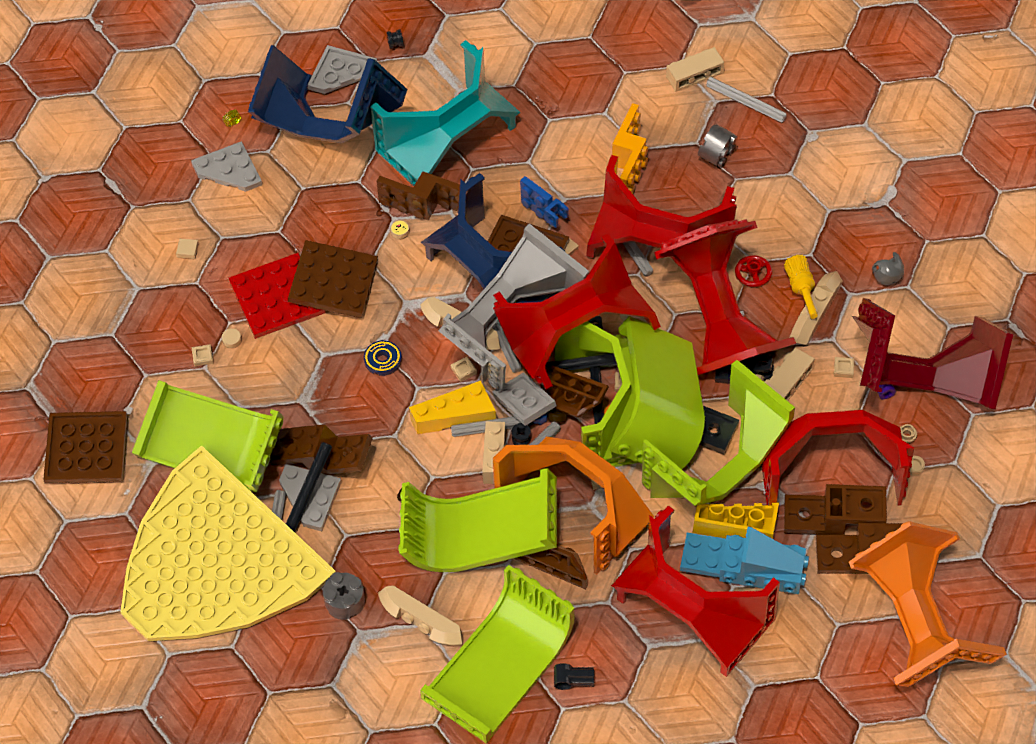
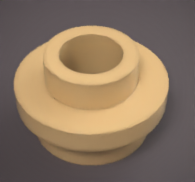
[900,424,917,443]

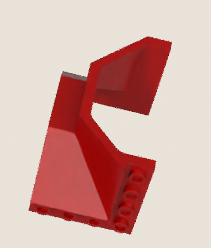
[586,155,737,258]
[654,219,796,375]
[493,233,661,389]
[761,410,914,506]
[611,506,780,677]

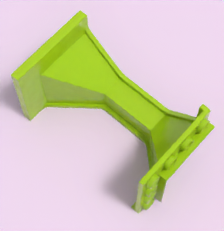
[554,321,639,474]
[642,360,795,506]

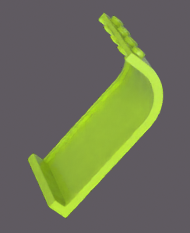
[610,316,705,469]
[132,380,284,492]
[398,468,557,572]
[420,565,575,744]

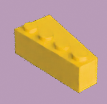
[409,381,496,434]
[693,503,779,539]

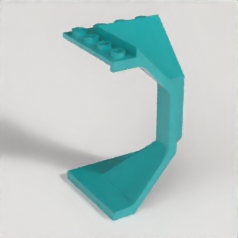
[371,40,521,186]

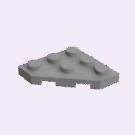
[307,45,377,94]
[191,141,262,192]
[279,464,341,531]

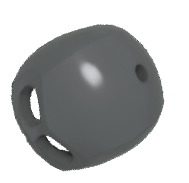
[872,252,904,286]

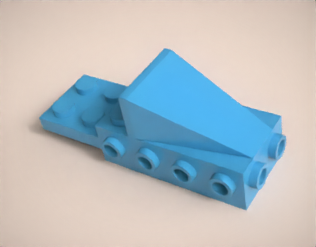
[680,527,809,594]

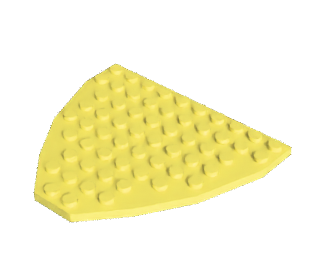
[121,446,336,641]

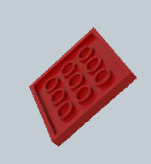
[228,253,325,339]

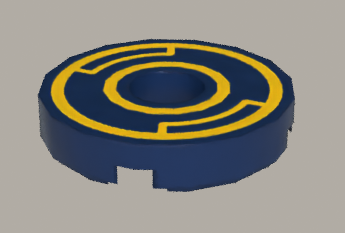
[363,340,402,376]

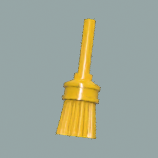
[784,255,818,319]

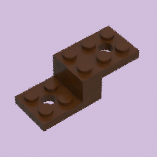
[376,171,460,221]
[269,424,373,474]
[784,484,887,535]
[816,523,919,574]

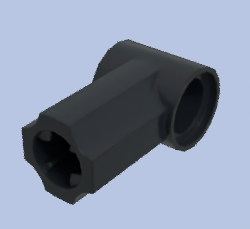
[554,663,594,690]

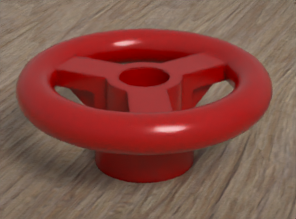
[735,255,772,287]

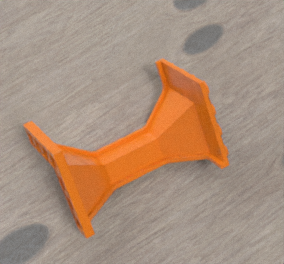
[493,436,654,575]
[849,521,1007,687]

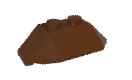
[539,364,609,418]
[514,544,587,590]

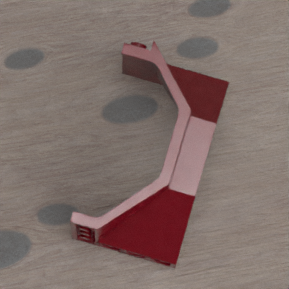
[852,298,1014,410]

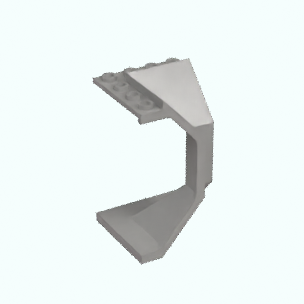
[438,224,589,390]

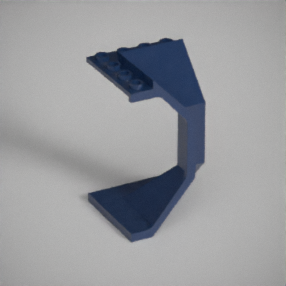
[248,45,408,143]
[421,173,565,303]

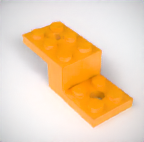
[612,103,648,194]

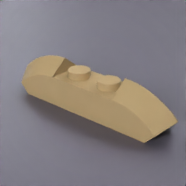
[789,271,843,345]
[420,297,500,350]
[378,585,462,645]

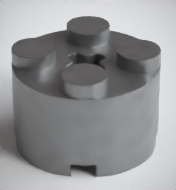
[698,124,738,168]
[323,572,365,620]

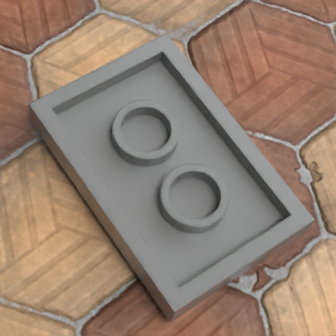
[492,372,556,426]

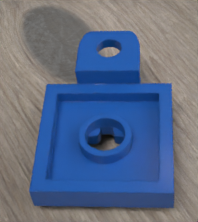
[520,176,569,228]

